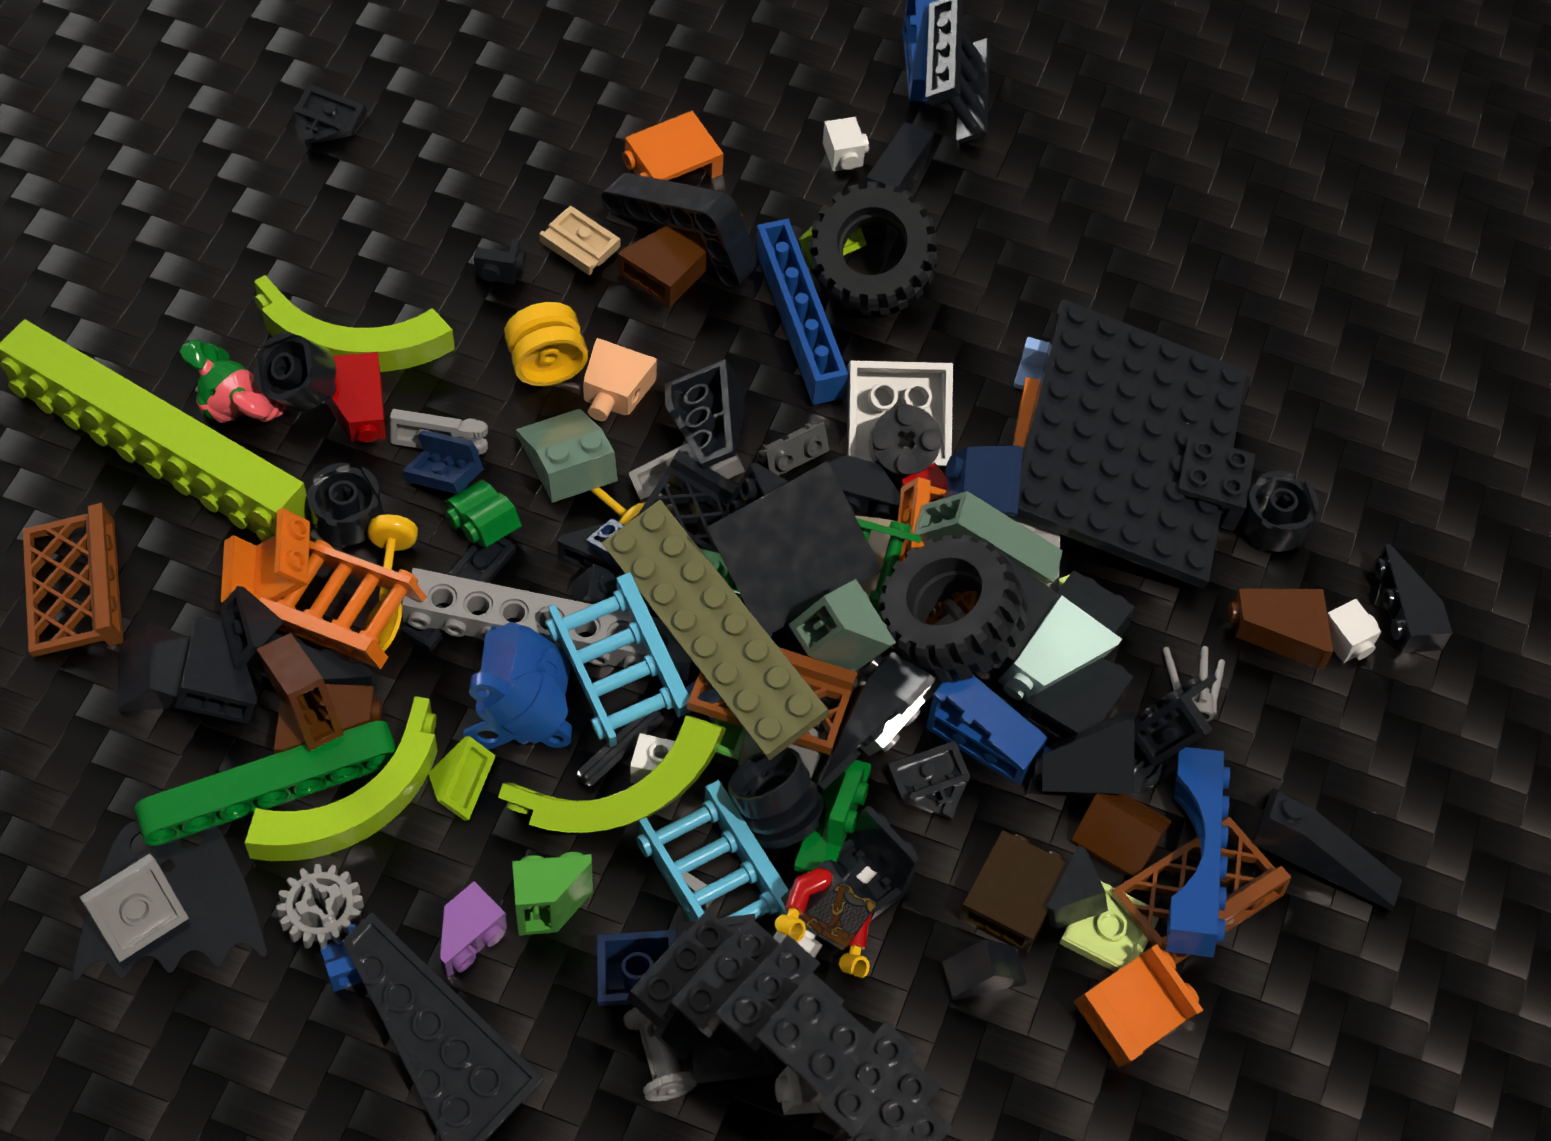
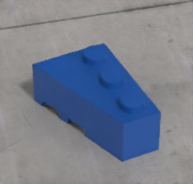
[903,0,946,101]
[926,675,1047,786]

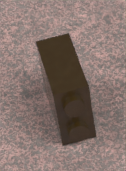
[959,830,1069,954]

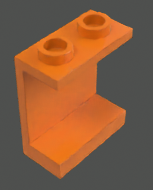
[622,111,724,181]
[221,508,310,604]
[1073,944,1203,1068]

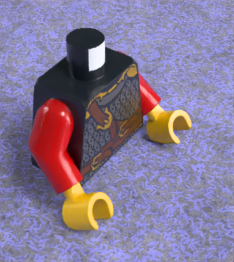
[775,856,878,978]

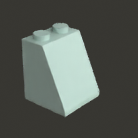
[998,596,1122,702]

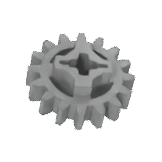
[277,864,364,949]

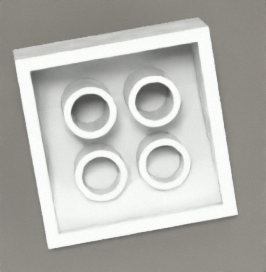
[847,361,953,466]

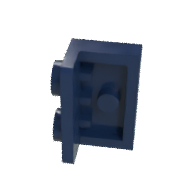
[402,430,484,494]

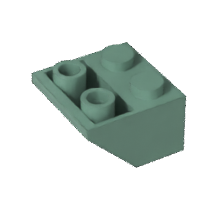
[789,579,896,672]

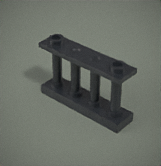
[926,0,990,144]

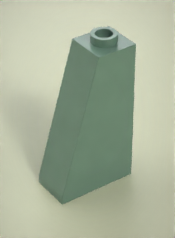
[913,491,1063,584]

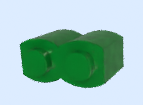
[445,480,522,548]

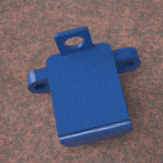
[463,622,572,750]

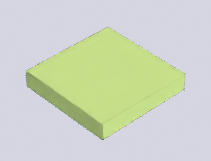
[1060,881,1159,972]

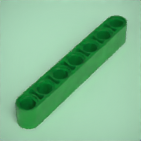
[134,721,397,846]

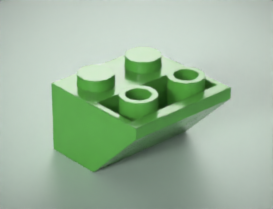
[512,852,593,936]

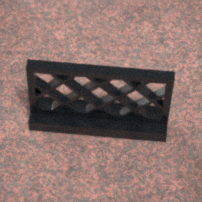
[638,450,738,553]

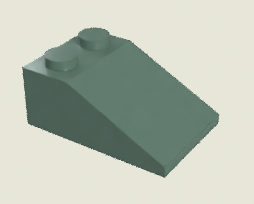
[516,409,618,503]

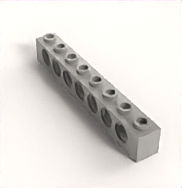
[402,568,692,681]

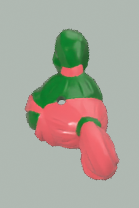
[180,339,287,423]

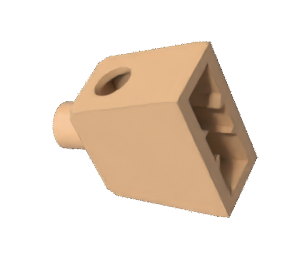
[583,338,657,421]

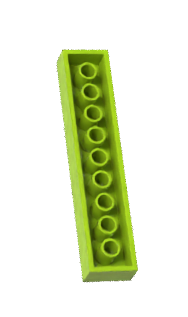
[0,319,312,542]

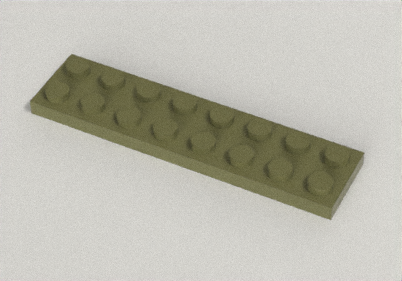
[602,500,831,761]

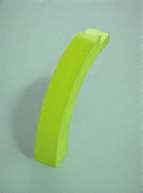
[254,275,455,372]
[245,696,438,861]
[498,716,726,833]

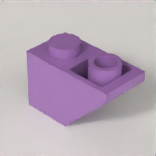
[440,881,507,978]

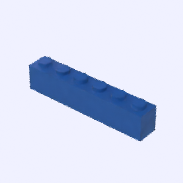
[755,219,848,405]

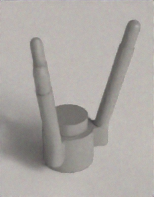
[1163,646,1225,722]

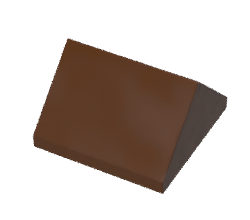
[1070,793,1172,878]

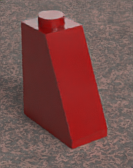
[324,352,387,443]

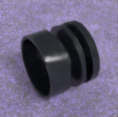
[728,747,827,849]

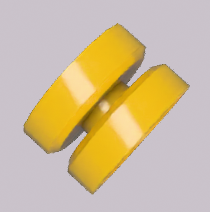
[504,302,588,386]

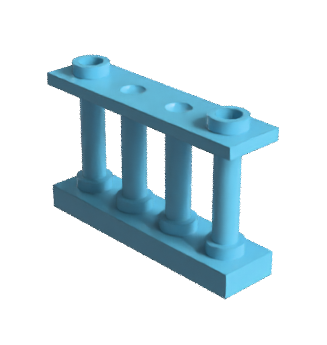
[545,572,691,748]
[636,780,789,921]

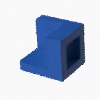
[321,924,362,992]

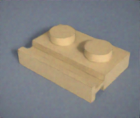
[539,205,620,275]

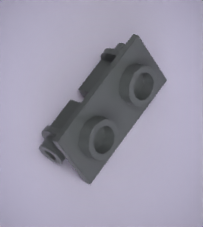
[757,422,830,476]

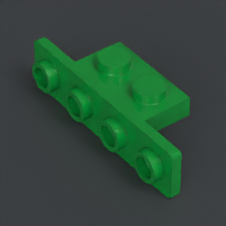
[794,760,871,874]

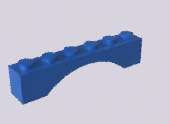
[1166,747,1230,957]

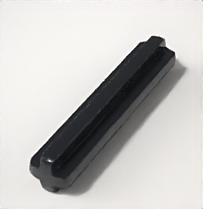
[576,709,665,787]

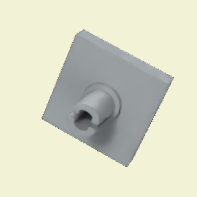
[80,854,189,962]

